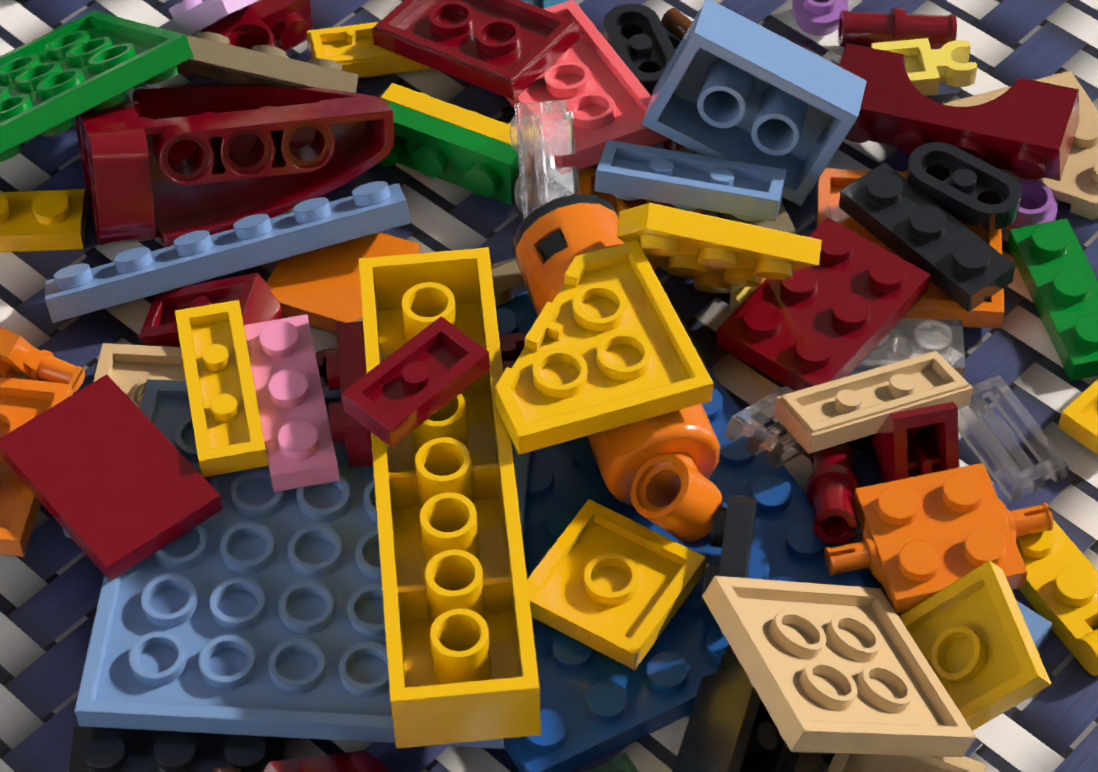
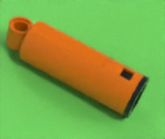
[512,194,723,542]

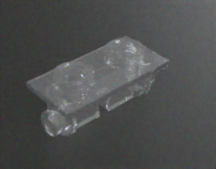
[510,100,579,220]

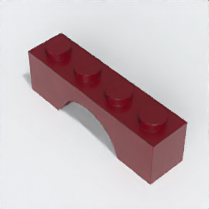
[839,43,1079,181]

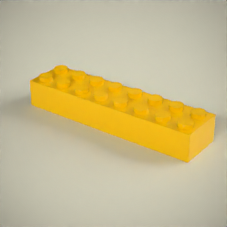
[358,247,541,749]

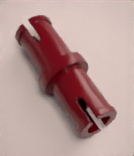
[838,8,957,49]
[806,442,860,545]

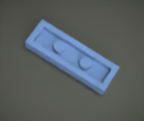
[594,140,787,222]

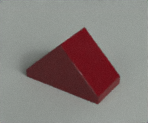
[871,402,959,483]

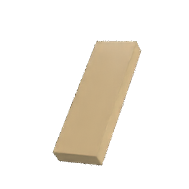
[773,351,973,454]

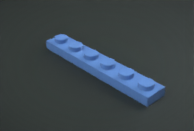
[45,181,412,323]

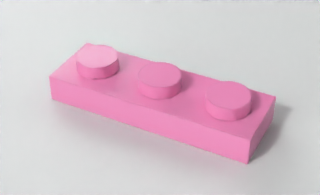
[244,314,340,492]

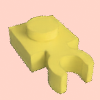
[871,38,977,96]

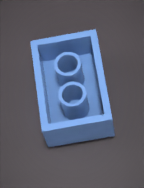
[641,0,867,206]

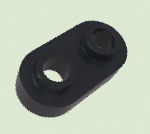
[603,3,675,96]
[906,142,1022,230]
[702,494,757,603]

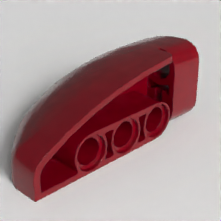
[75,83,394,246]

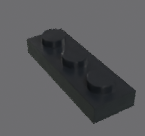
[839,162,1016,312]
[69,727,287,772]

